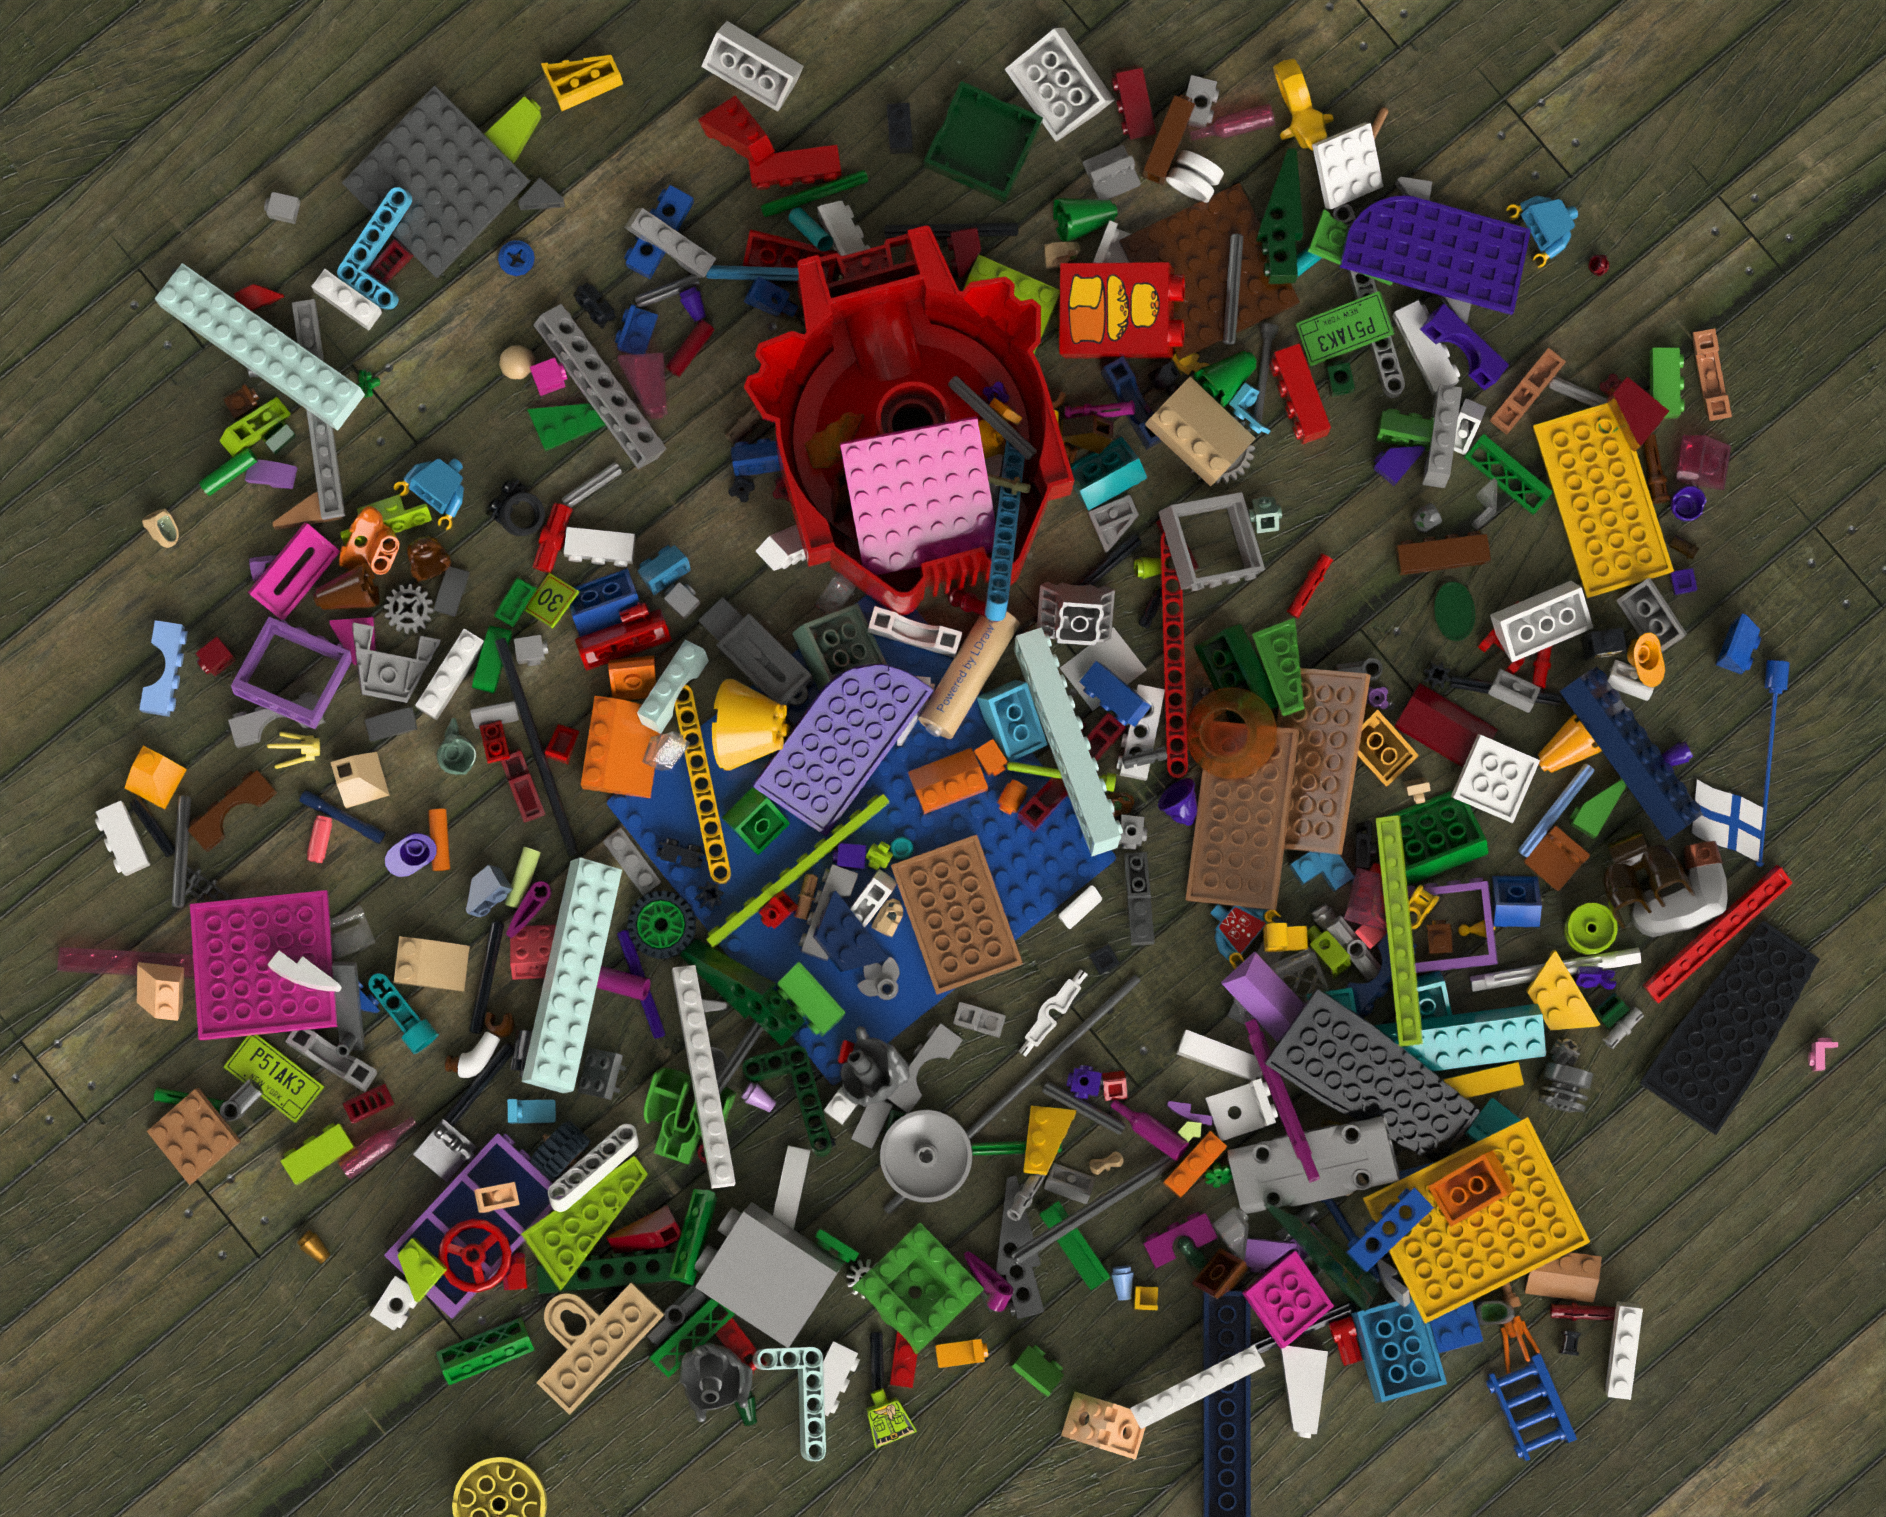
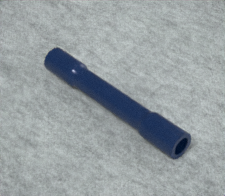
[299,790,386,844]

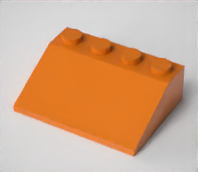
[581,696,660,799]

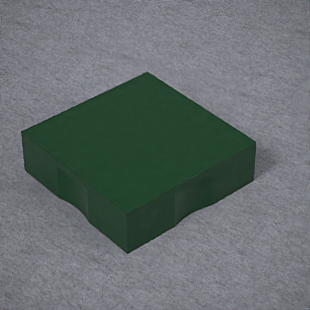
[924,81,1043,204]

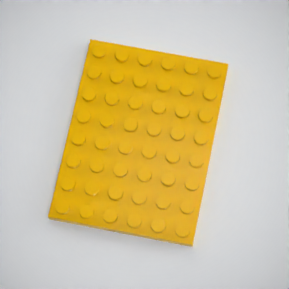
[1362,1117,1590,1324]

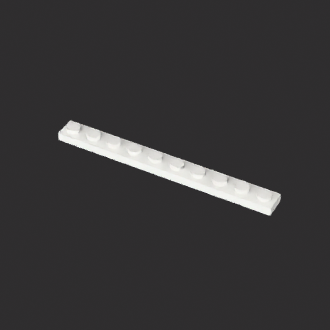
[672,965,736,1188]

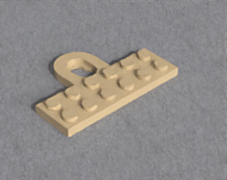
[536,1282,665,1415]

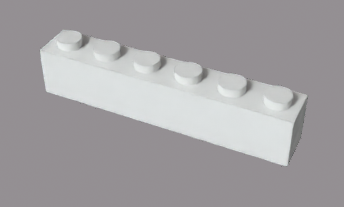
[1130,1345,1266,1429]

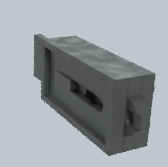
[698,597,815,709]

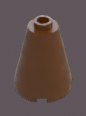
[314,563,380,610]

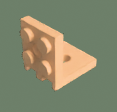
[1061,1392,1146,1460]

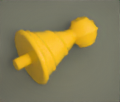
[1458,919,1495,938]

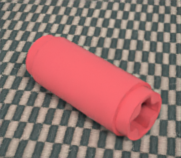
[307,815,332,864]

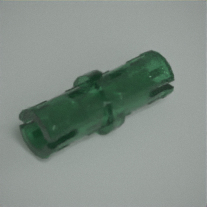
[1176,1237,1208,1273]

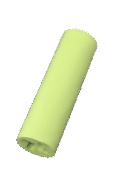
[505,847,541,909]

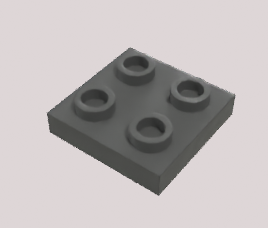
[578,1048,626,1100]

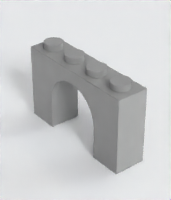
[1422,384,1462,488]

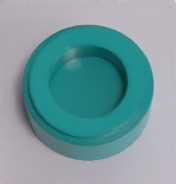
[890,837,914,860]

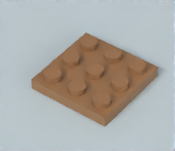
[147,1088,241,1185]

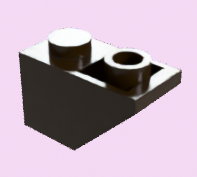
[1060,415,1114,454]

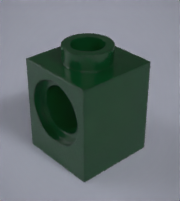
[1326,361,1355,397]

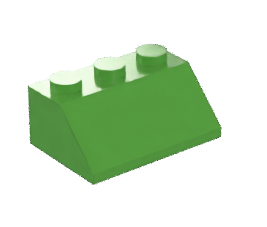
[1376,409,1434,451]
[776,962,846,1037]

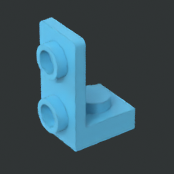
[1229,382,1271,434]
[508,1099,556,1124]

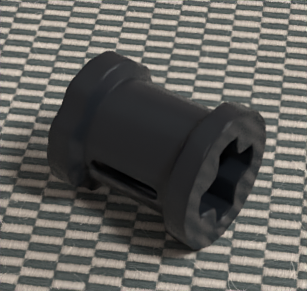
[1558,1330,1581,1356]

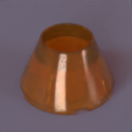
[1187,688,1277,779]

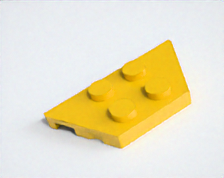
[1526,950,1600,1030]

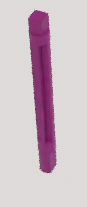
[1245,1019,1320,1183]

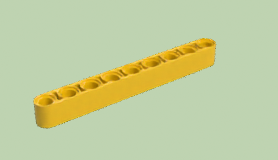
[674,685,731,884]

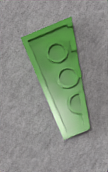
[1308,209,1393,286]
[1252,618,1305,717]

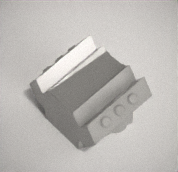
[1037,582,1115,646]

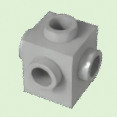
[1118,815,1148,850]

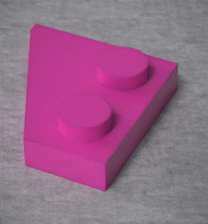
[329,617,376,665]

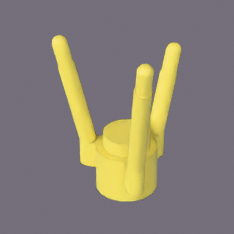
[267,732,320,769]

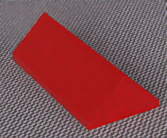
[743,229,838,283]
[575,609,672,671]

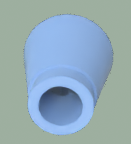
[1111,1266,1134,1300]

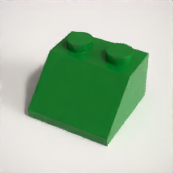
[722,787,790,855]

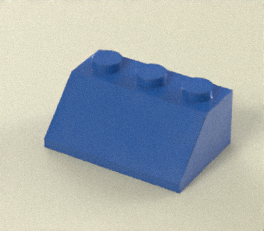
[569,568,640,637]

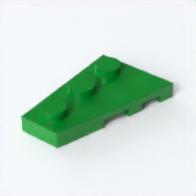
[527,404,606,451]

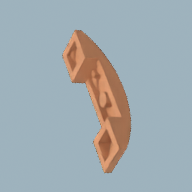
[1692,328,1732,421]

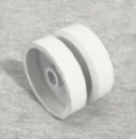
[1166,150,1224,203]

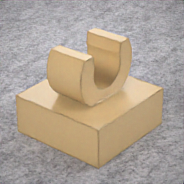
[1403,777,1431,804]

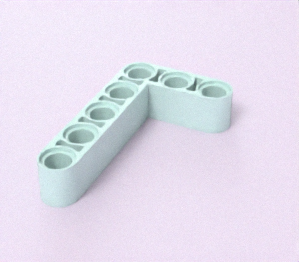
[752,1347,826,1461]

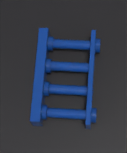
[1486,1353,1577,1461]

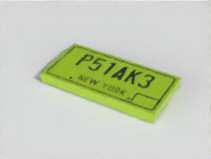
[224,1035,324,1123]

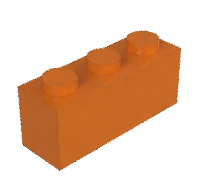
[1163,1131,1227,1198]

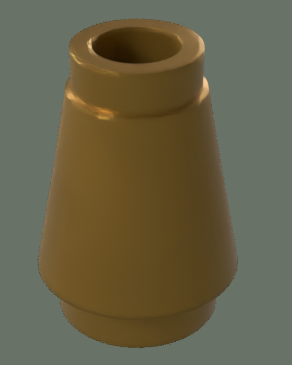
[297,1230,331,1264]

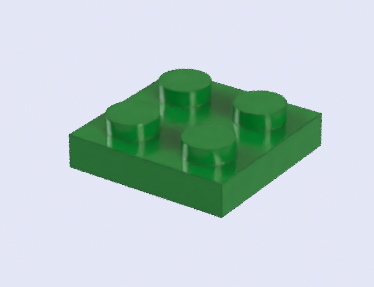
[815,1229,860,1263]

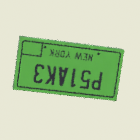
[1296,291,1395,366]

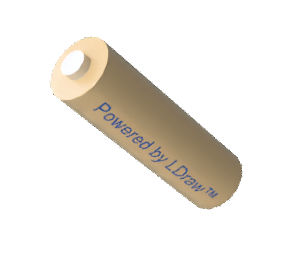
[918,612,1020,739]

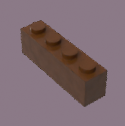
[1395,531,1491,575]

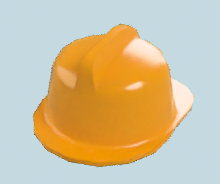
[1627,633,1665,687]

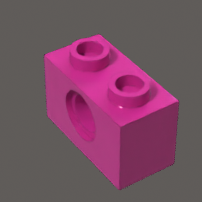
[530,358,568,396]

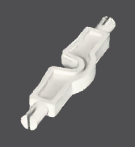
[1018,969,1087,1057]

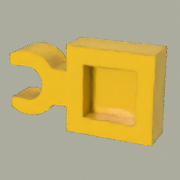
[1171,353,1209,375]

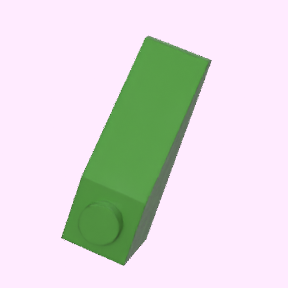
[1570,779,1627,839]

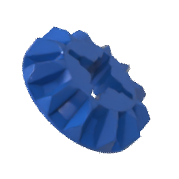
[498,240,535,277]

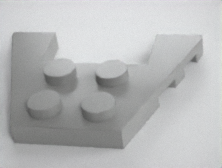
[352,623,441,703]

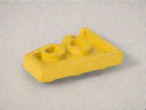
[1024,1106,1077,1175]

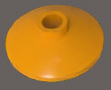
[978,420,1006,459]

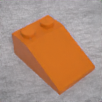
[1428,1150,1516,1227]

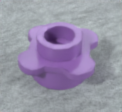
[1366,687,1388,709]

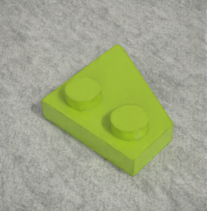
[397,1238,448,1302]

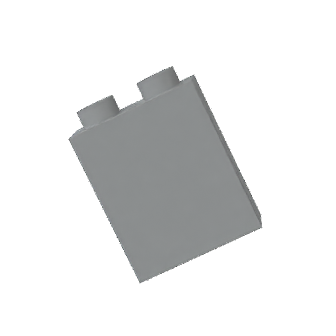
[694,1202,844,1348]

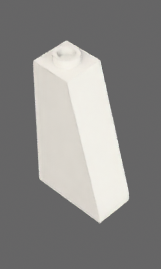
[1176,1030,1262,1081]
[1280,1346,1328,1438]

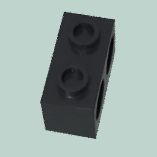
[887,103,913,154]

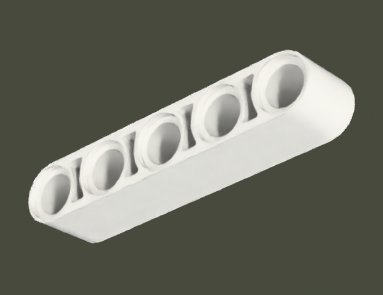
[548,1124,639,1212]

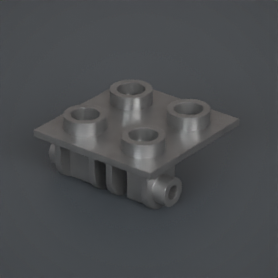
[413,1119,477,1182]

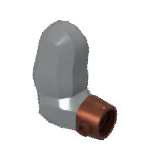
[1630,841,1728,937]

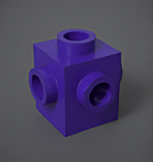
[1067,1065,1102,1099]

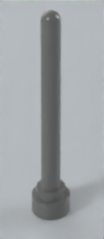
[1252,323,1279,431]

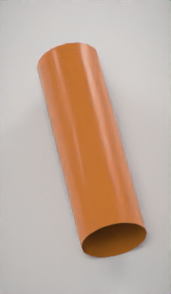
[428,809,450,871]

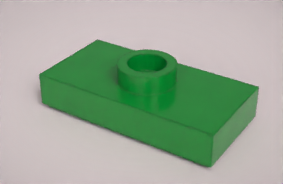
[494,577,537,628]

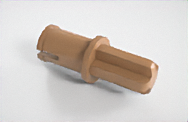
[794,874,818,920]

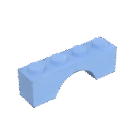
[139,620,188,717]

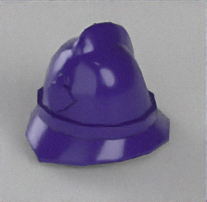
[1158,778,1198,826]

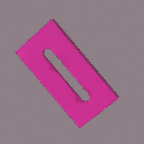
[247,522,341,620]

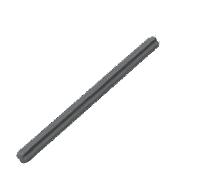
[1011,1154,1185,1264]

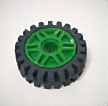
[627,891,696,959]

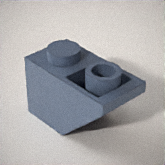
[466,865,513,917]

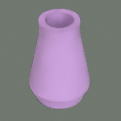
[741,1082,777,1112]

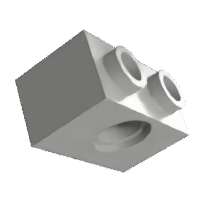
[1186,75,1220,129]

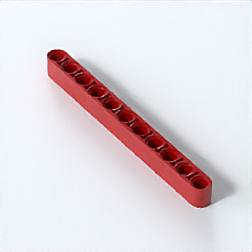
[1161,532,1188,778]

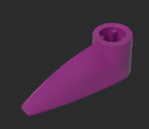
[506,881,553,938]
[964,1251,1014,1312]

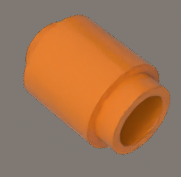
[997,779,1028,815]

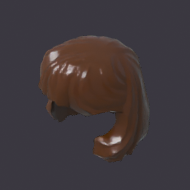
[407,536,451,581]

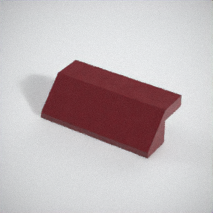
[1394,683,1498,768]

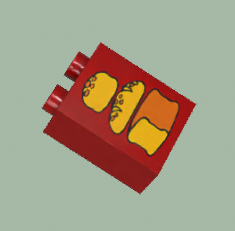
[1059,262,1185,359]

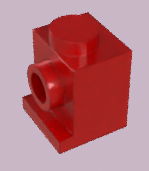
[759,890,798,929]

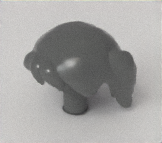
[840,1026,910,1107]
[680,1343,753,1422]

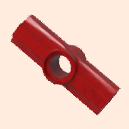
[532,503,573,574]

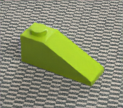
[219,397,291,457]

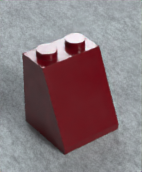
[1606,377,1669,452]

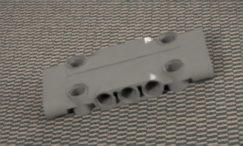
[1228,1116,1400,1215]

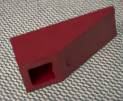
[606,1205,682,1254]

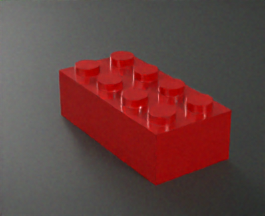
[1269,343,1331,444]

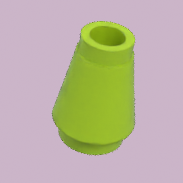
[1134,557,1168,579]

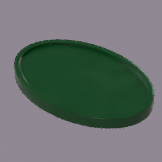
[1434,582,1475,641]

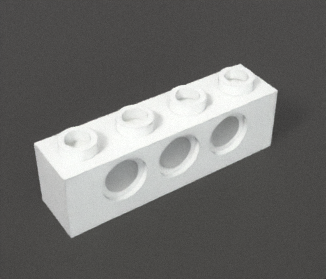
[1116,684,1165,781]

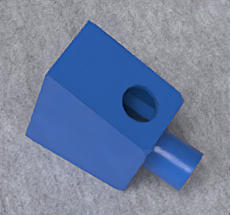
[744,276,799,317]

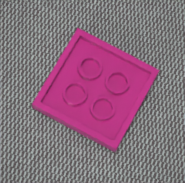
[1242,1251,1334,1348]

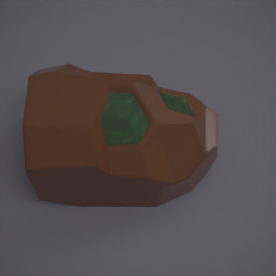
[1106,792,1134,818]

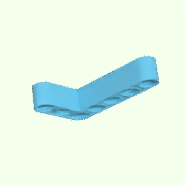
[337,187,412,309]

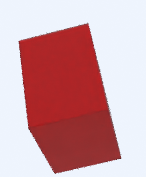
[545,724,580,765]

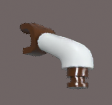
[445,1012,515,1078]

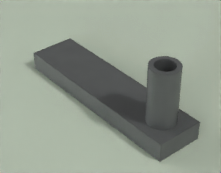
[332,962,365,1057]

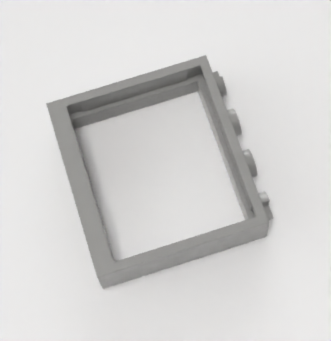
[1159,492,1265,591]

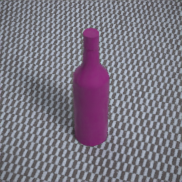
[596,966,650,1001]
[1111,1100,1189,1161]

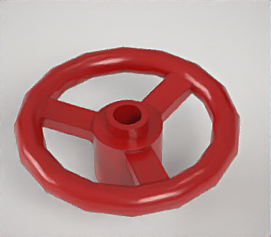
[438,1219,512,1293]

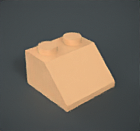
[137,962,184,1021]

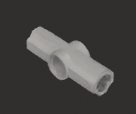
[1325,916,1381,981]

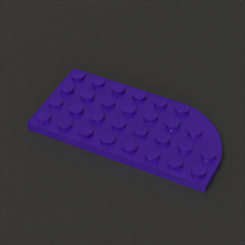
[1340,196,1531,315]

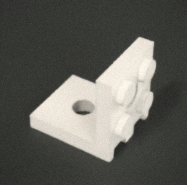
[1205,1078,1278,1141]

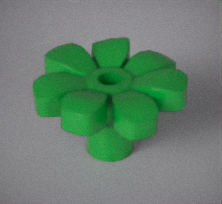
[357,369,380,398]
[1205,1162,1233,1188]

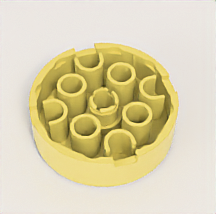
[452,1457,547,1517]

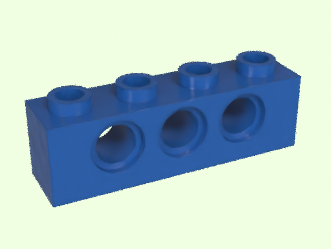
[624,185,694,279]
[1346,1188,1434,1272]

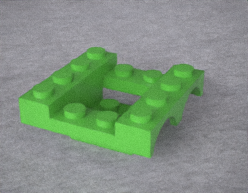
[852,1223,984,1355]

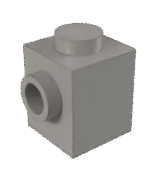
[664,582,700,620]
[514,635,549,666]

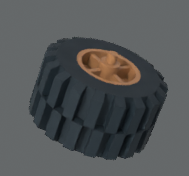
[530,1121,590,1182]

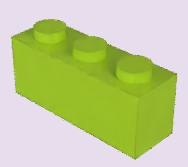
[281,1123,356,1185]

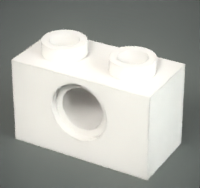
[370,1276,418,1330]

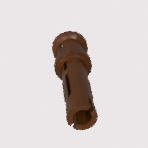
[1643,434,1671,504]

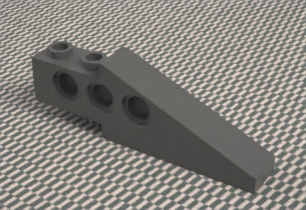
[996,1176,1044,1319]

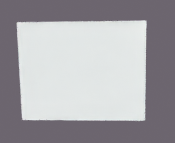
[1060,627,1146,711]

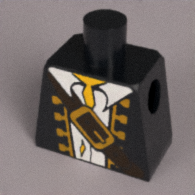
[1581,628,1627,660]

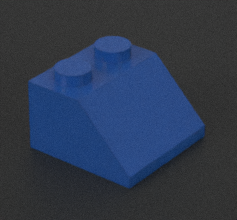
[1492,876,1542,927]

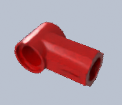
[1329,1316,1362,1366]

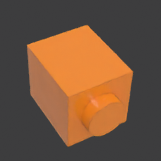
[974,739,1008,776]

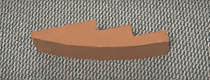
[1490,348,1566,435]

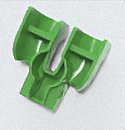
[644,1067,736,1165]

